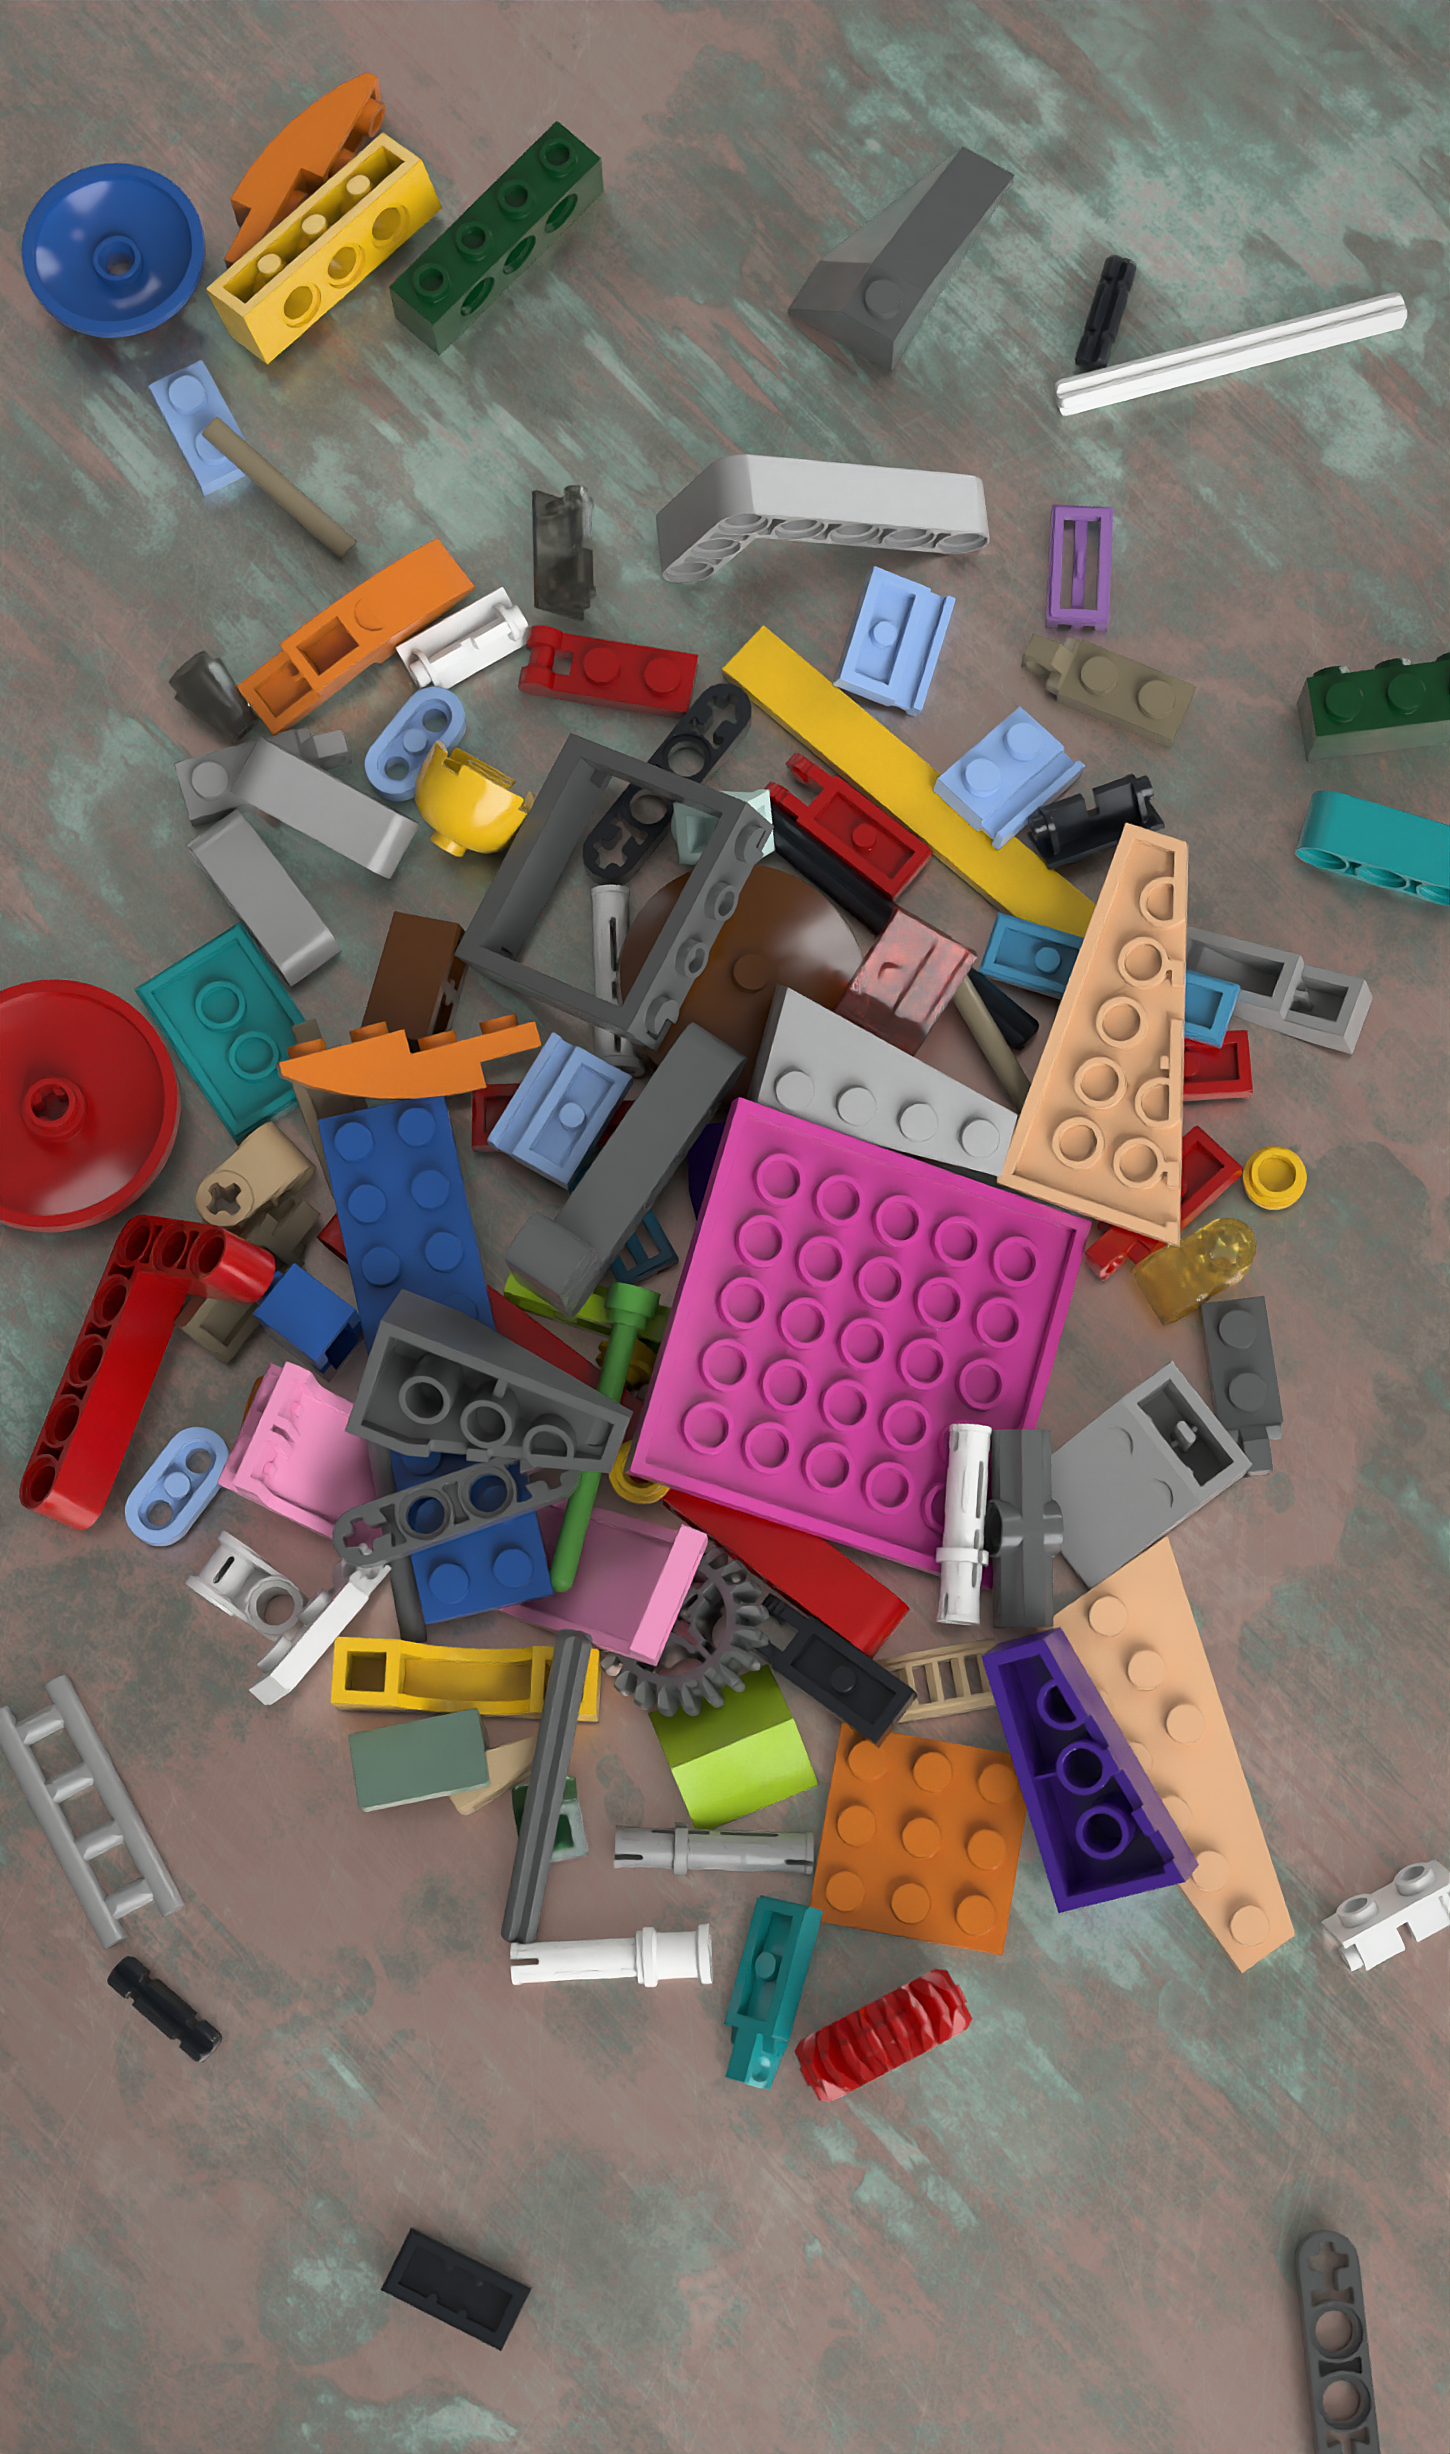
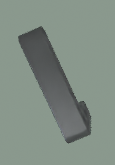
[505,1022,748,1318]

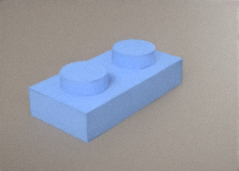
[148,359,247,496]

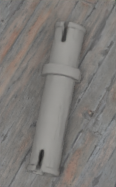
[614,1822,814,1875]

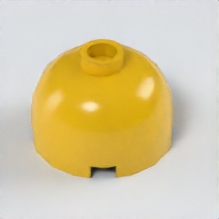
[415,740,537,858]

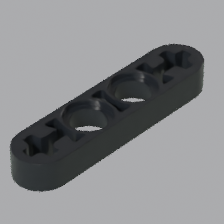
[582,683,752,886]

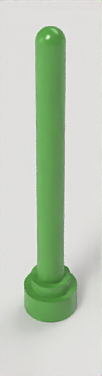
[549,1282,661,1592]

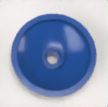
[22,163,206,338]

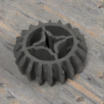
[595,1546,769,1717]

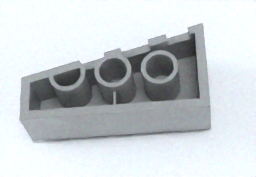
[746,983,1018,1177]

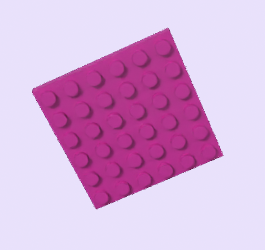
[623,1097,1092,1590]

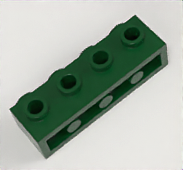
[1297,652,1450,761]

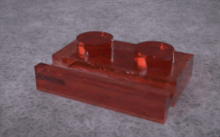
[831,905,978,1057]

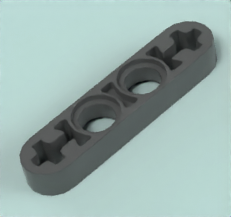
[332,1457,582,1569]
[1294,2230,1381,2454]

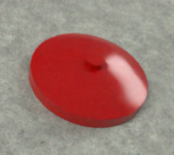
[0,979,181,1233]

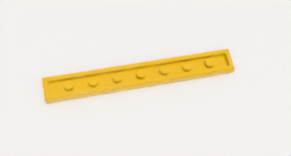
[722,625,1096,938]

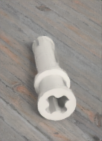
[587,885,645,1078]
[510,1923,713,1987]

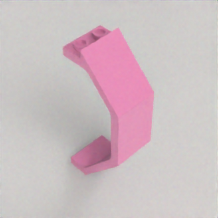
[216,1361,708,1666]

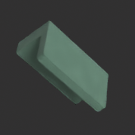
[348,1708,490,1812]

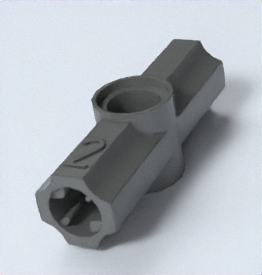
[983,1429,1064,1627]

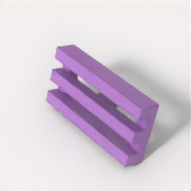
[1045,504,1113,631]

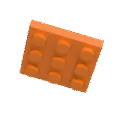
[809,1723,1027,1956]

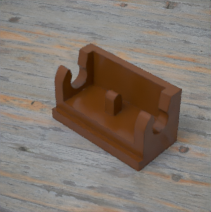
[361,911,469,1053]

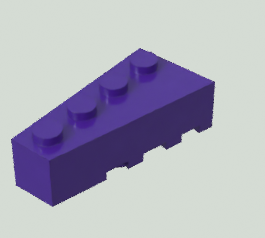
[981,1627,1199,1913]

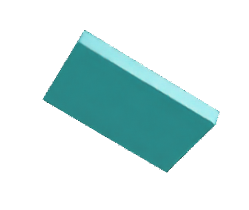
[134,922,306,1146]

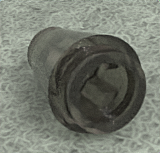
[169,650,259,744]

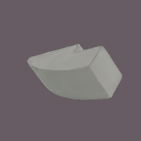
[1186,926,1373,1054]

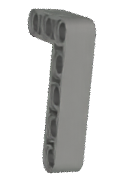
[656,454,990,583]

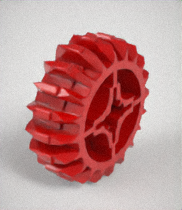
[794,1969,972,2102]

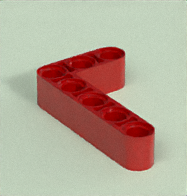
[19,1214,275,1530]

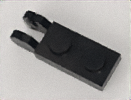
[750,1593,918,1748]

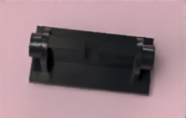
[1027,773,1165,870]

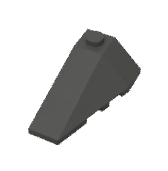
[788,147,1015,372]
[345,1289,633,1473]

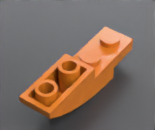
[224,72,386,270]
[236,538,476,736]
[276,1013,542,1100]

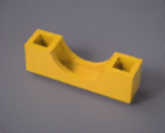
[330,1637,602,1722]

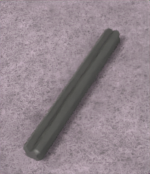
[501,1629,593,1944]

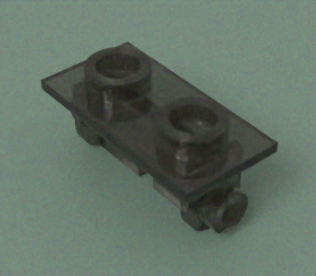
[532,485,596,622]

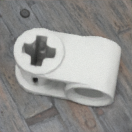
[185,1530,309,1642]

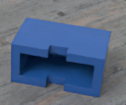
[253,1263,364,1383]

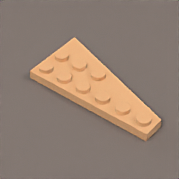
[996,823,1189,1248]
[1025,1536,1295,1974]

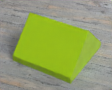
[648,1664,819,1830]

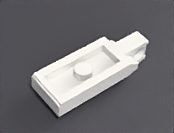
[249,1543,392,1705]

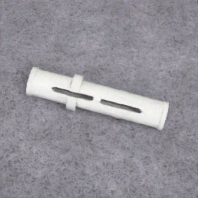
[936,1424,992,1625]

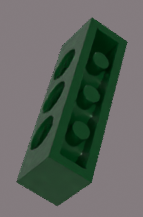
[389,121,604,356]

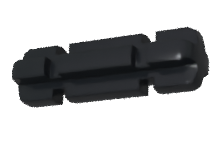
[1075,255,1137,371]
[107,1956,223,2062]

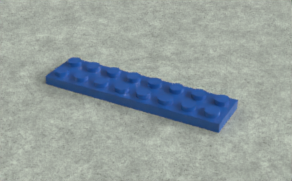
[317,1096,556,1625]

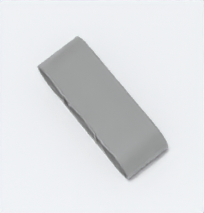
[230,735,420,879]
[186,809,342,988]

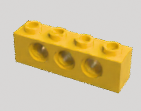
[206,132,442,365]

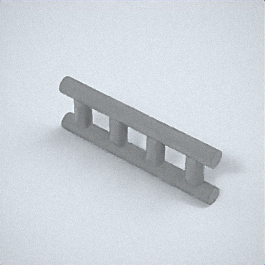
[0,1674,186,1950]

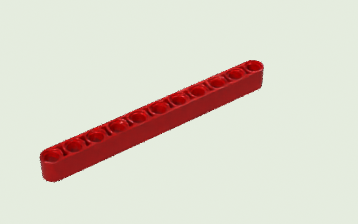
[316,1212,910,1659]

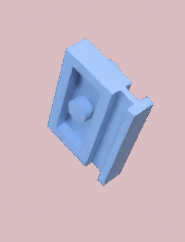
[832,566,956,717]
[933,706,1085,850]
[487,1032,634,1190]

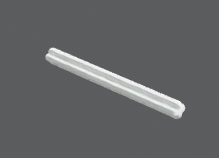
[1054,292,1407,416]

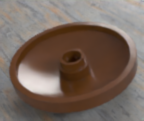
[615,864,868,1110]

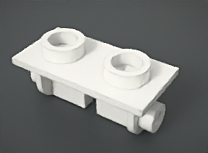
[395,586,528,690]
[1321,1859,1450,1972]

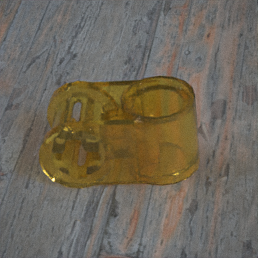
[1129,1218,1257,1326]

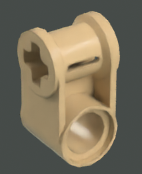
[195,1121,317,1236]

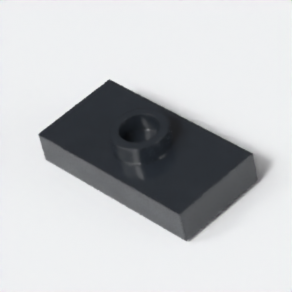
[381,2227,532,2351]

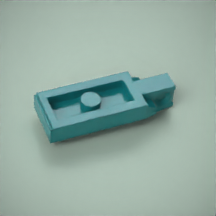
[724,1895,823,2089]

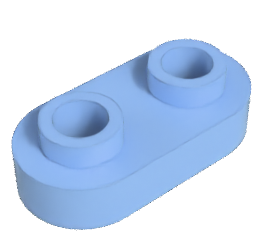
[365,687,466,802]
[125,1427,230,1546]

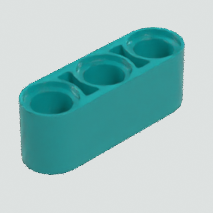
[1295,790,1450,907]

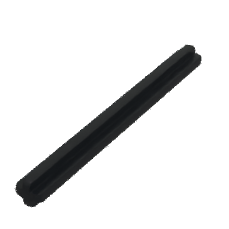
[770,800,1040,1051]

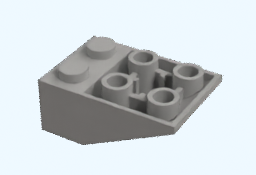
[1051,1361,1253,1590]

